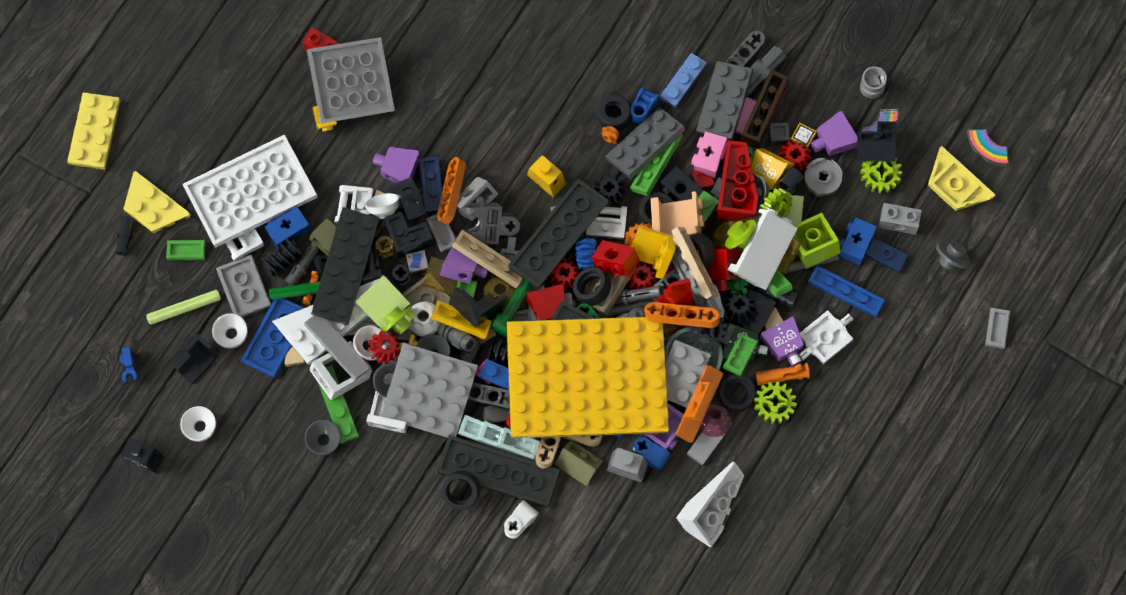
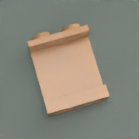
[651,191,704,236]

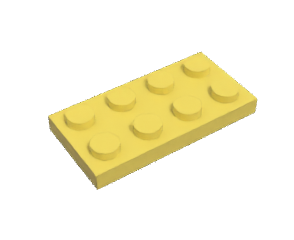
[67,93,121,170]

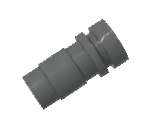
[438,323,476,352]

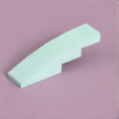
[457,415,540,460]

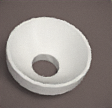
[365,193,400,219]
[409,302,441,337]
[212,314,247,349]
[353,325,387,361]
[180,406,216,442]

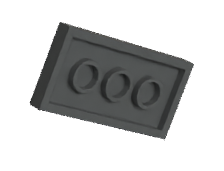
[696,61,754,141]
[605,107,685,179]

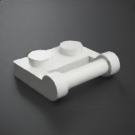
[334,185,373,224]
[586,206,627,240]
[226,229,264,261]

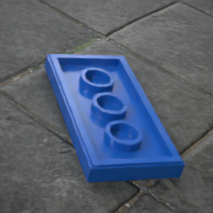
[241,298,304,379]

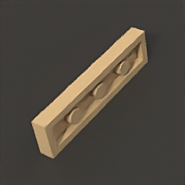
[672,227,719,299]
[452,230,523,288]

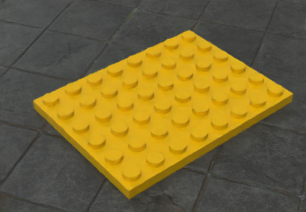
[507,317,669,438]

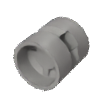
[860,67,887,99]

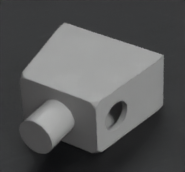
[607,448,648,483]

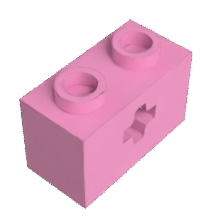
[691,131,727,178]

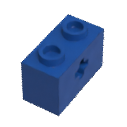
[265,207,311,250]
[839,218,877,265]

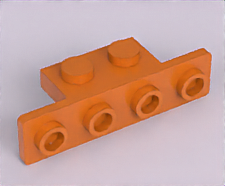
[676,365,723,443]

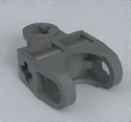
[464,202,520,244]

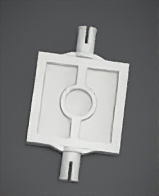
[798,310,853,365]

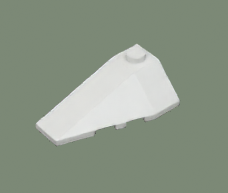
[676,462,744,547]

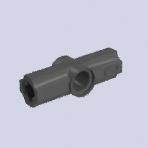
[747,46,786,97]

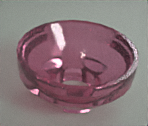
[699,403,732,437]

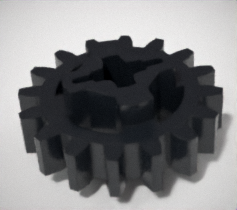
[685,313,728,351]

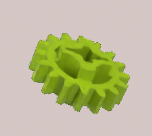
[860,158,902,193]
[758,188,793,220]
[754,381,796,424]

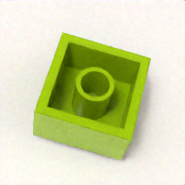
[790,213,841,269]

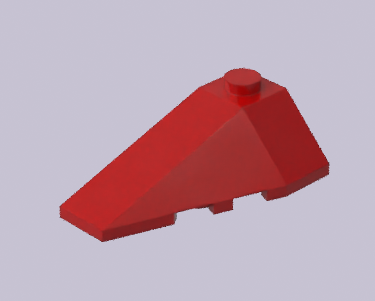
[717,140,758,221]
[653,278,694,327]

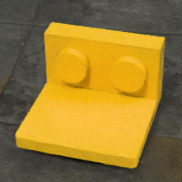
[631,226,675,279]

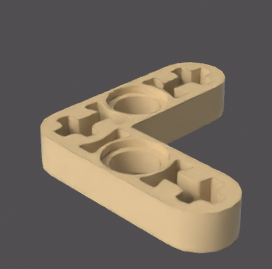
[535,435,602,469]

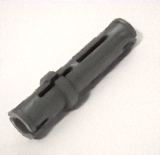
[284,242,320,286]
[614,285,664,305]

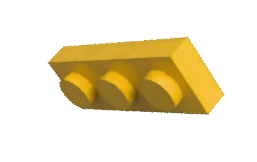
[431,300,492,339]

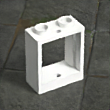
[310,341,372,400]

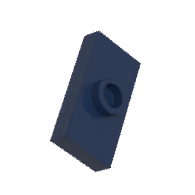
[865,238,908,273]

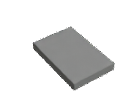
[216,254,271,318]

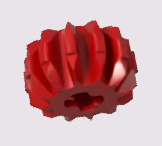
[779,140,811,172]
[550,258,580,291]
[627,262,658,294]
[368,331,401,364]

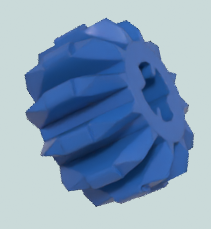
[576,237,598,269]

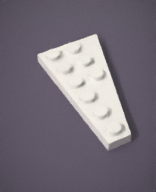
[272,279,390,365]

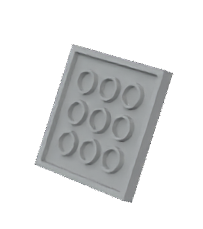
[307,37,395,124]
[381,342,478,438]

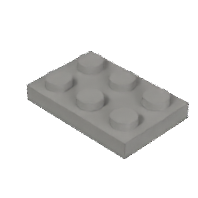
[665,340,711,408]

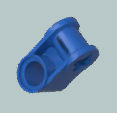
[631,86,660,125]
[632,437,671,471]

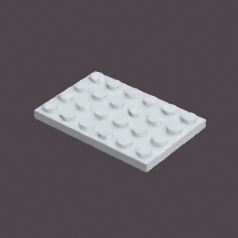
[183,135,318,248]

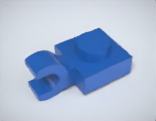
[120,347,138,384]

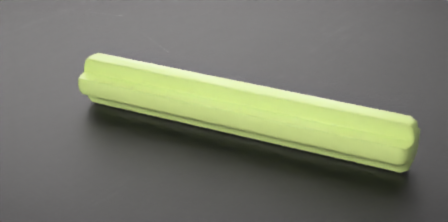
[147,290,221,324]

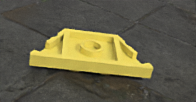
[928,146,995,211]
[124,171,191,233]

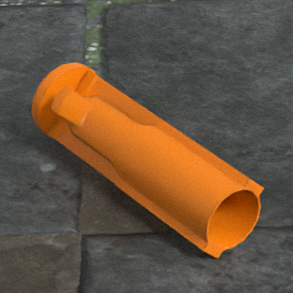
[755,363,810,385]

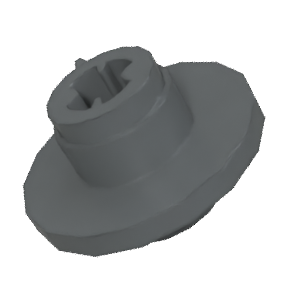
[936,240,970,270]

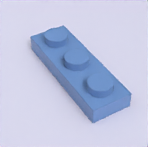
[660,53,707,108]

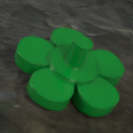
[728,276,749,295]

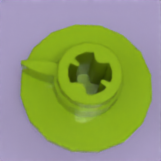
[725,219,757,250]
[382,306,415,336]

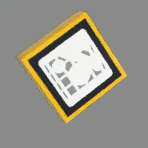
[791,123,816,149]

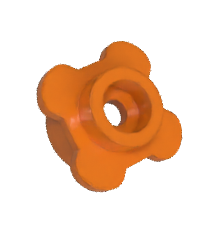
[601,126,619,144]

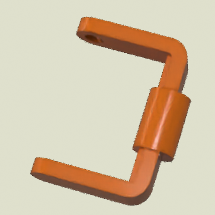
[303,271,319,305]

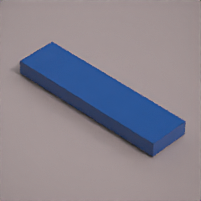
[808,265,885,317]

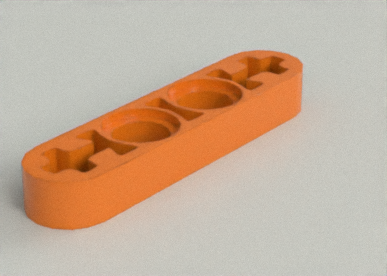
[437,157,466,225]
[644,302,720,328]

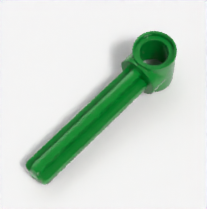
[490,279,531,337]
[269,282,320,300]

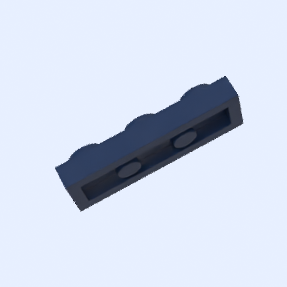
[419,156,442,214]

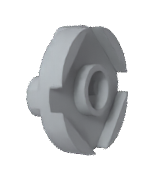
[804,158,842,197]

